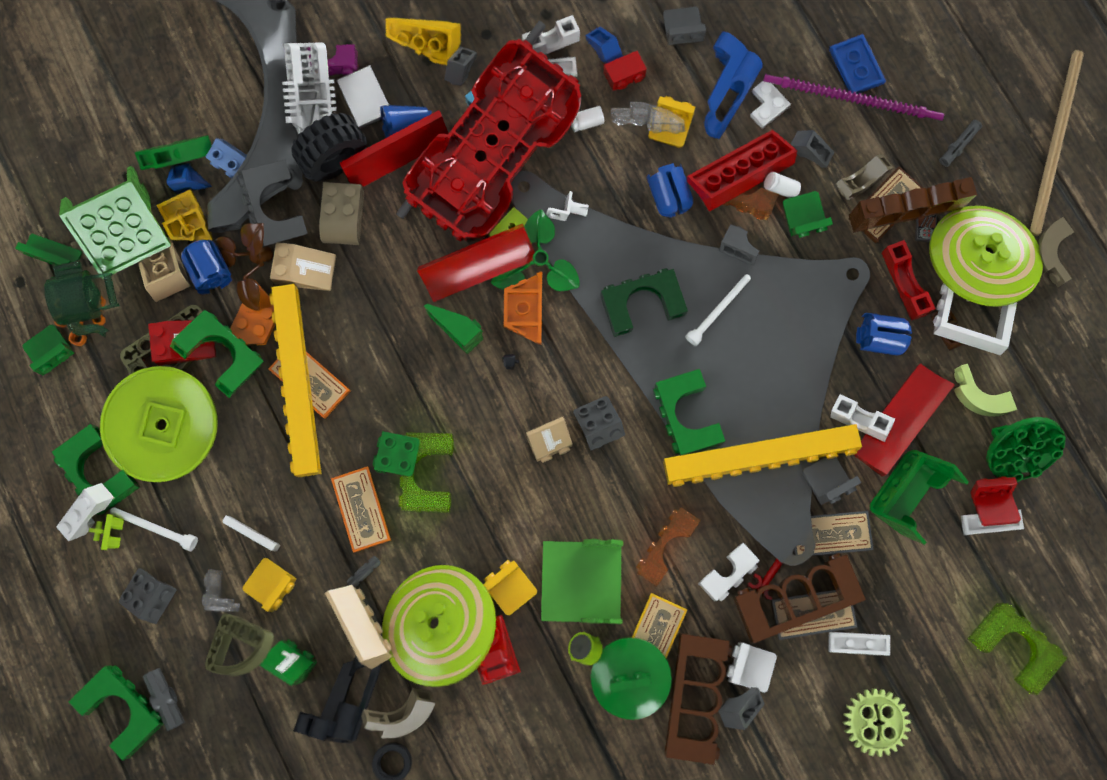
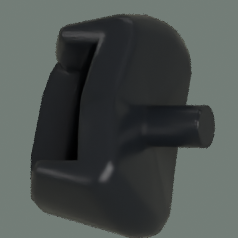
[502,354,519,370]

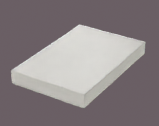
[337,66,389,129]

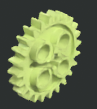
[843,688,911,757]

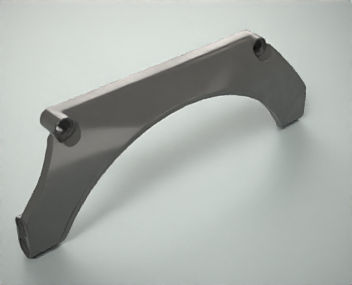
[207,0,303,233]

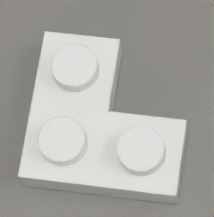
[750,81,791,129]

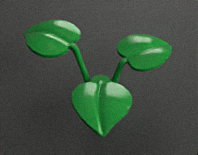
[491,210,580,291]

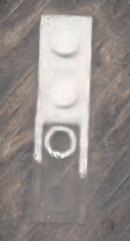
[611,102,685,134]

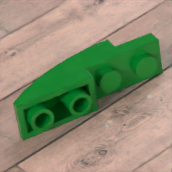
[134,135,212,170]

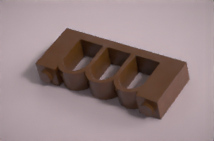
[849,177,977,233]
[733,553,866,643]
[664,633,732,765]

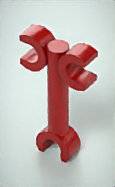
[747,558,783,600]

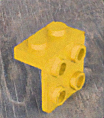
[648,96,695,148]
[242,558,296,612]
[483,560,537,615]

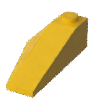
[386,18,461,65]

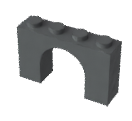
[236,160,308,246]

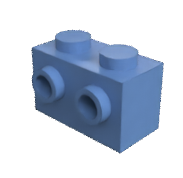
[206,138,247,178]

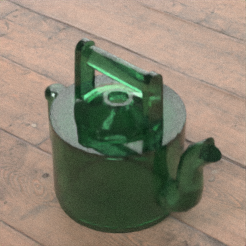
[44,260,120,338]

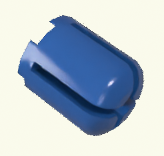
[646,163,694,217]
[181,240,232,294]
[856,313,912,356]

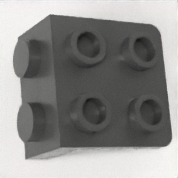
[663,7,706,45]
[573,396,625,451]
[802,457,861,505]
[119,568,177,624]

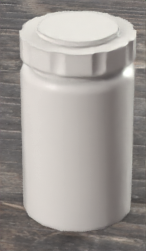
[571,106,605,132]
[764,172,801,198]

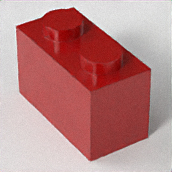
[604,51,647,91]

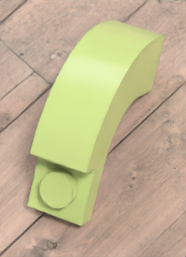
[954,364,1017,416]

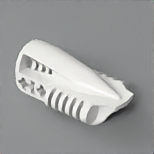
[282,42,336,134]

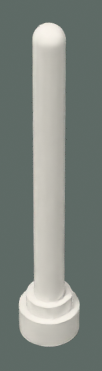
[685,274,751,346]
[110,507,198,552]

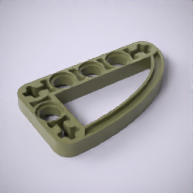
[120,305,203,374]
[205,613,273,676]

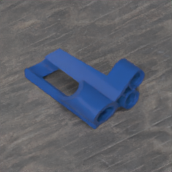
[704,32,762,139]

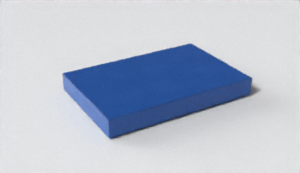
[829,34,886,94]

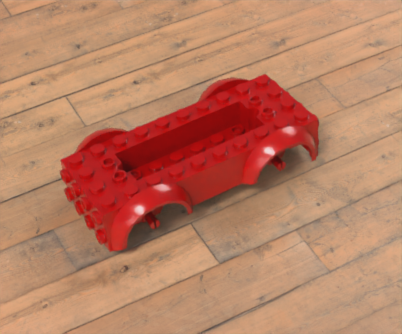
[402,39,581,242]

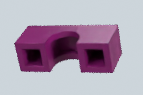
[308,44,358,76]

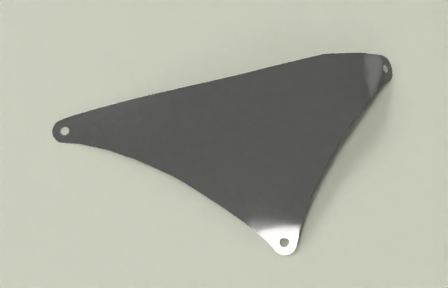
[511,171,870,566]

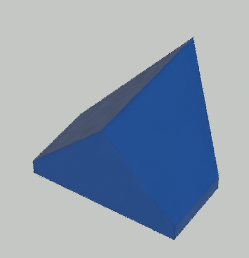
[166,163,212,194]

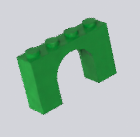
[170,310,264,398]
[653,369,725,456]
[52,424,140,515]
[69,665,164,760]

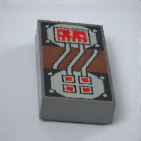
[915,215,937,242]

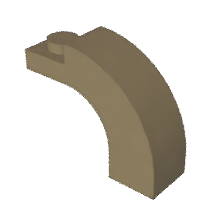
[836,154,894,201]
[1037,217,1074,287]
[361,688,435,738]

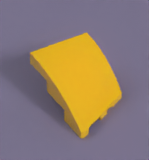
[157,189,214,241]

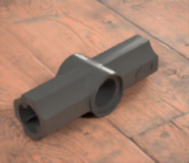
[142,668,185,731]

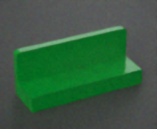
[15,234,83,272]

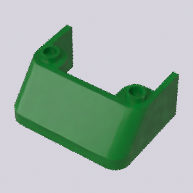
[870,450,969,545]

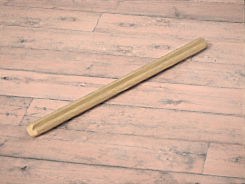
[1030,50,1084,236]

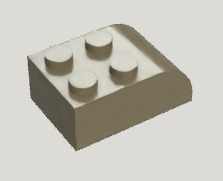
[319,182,365,245]

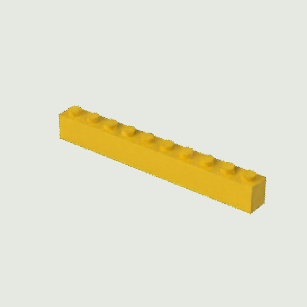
[269,284,322,478]
[663,424,862,487]

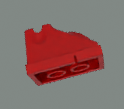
[477,615,521,685]

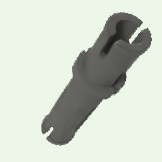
[939,120,982,167]

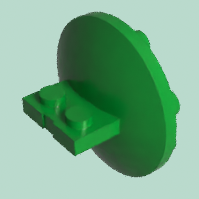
[986,417,1066,482]
[591,637,671,720]

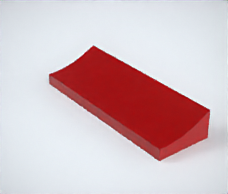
[340,110,449,187]
[687,130,797,212]
[417,223,535,302]
[854,363,955,477]

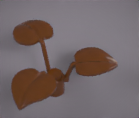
[215,223,273,311]

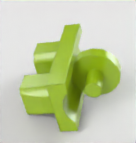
[89,514,124,550]

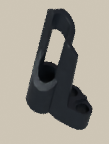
[293,656,383,743]

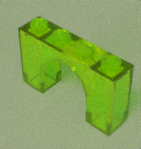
[399,432,454,513]
[967,603,1067,695]

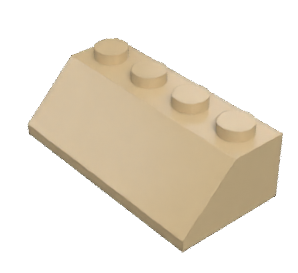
[325,585,392,669]

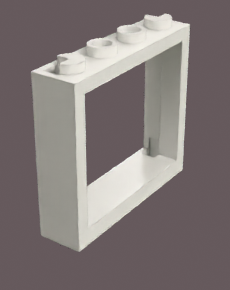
[933,283,1017,355]

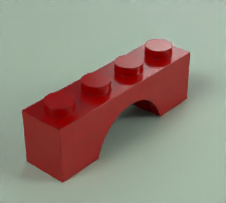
[881,240,936,321]

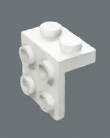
[727,642,777,692]

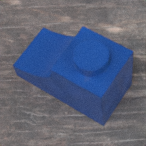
[585,27,623,64]

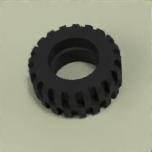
[291,113,367,182]

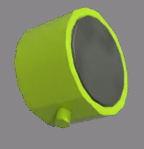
[568,632,602,665]

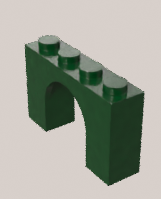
[600,268,688,337]

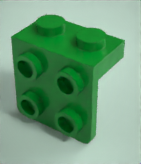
[782,191,833,238]
[22,325,75,376]
[373,431,420,477]

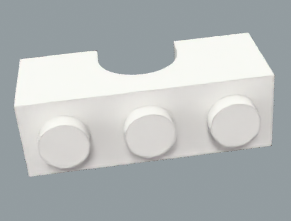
[522,15,580,54]
[831,394,895,442]
[57,483,114,541]
[698,543,760,601]

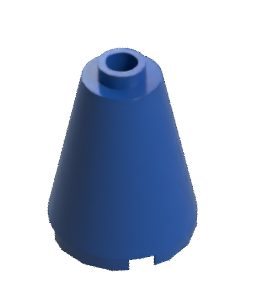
[380,105,432,138]

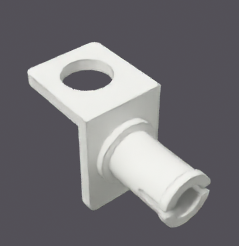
[545,191,588,221]

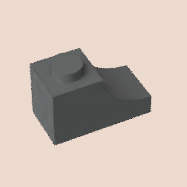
[444,46,477,86]
[790,130,834,168]
[719,224,759,266]
[719,687,765,730]

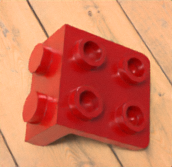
[970,477,1021,526]

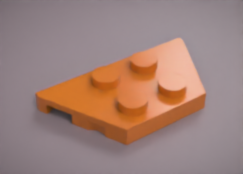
[504,272,542,344]
[223,280,276,347]

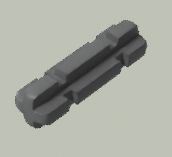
[347,556,381,588]

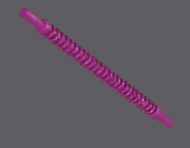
[763,74,944,121]

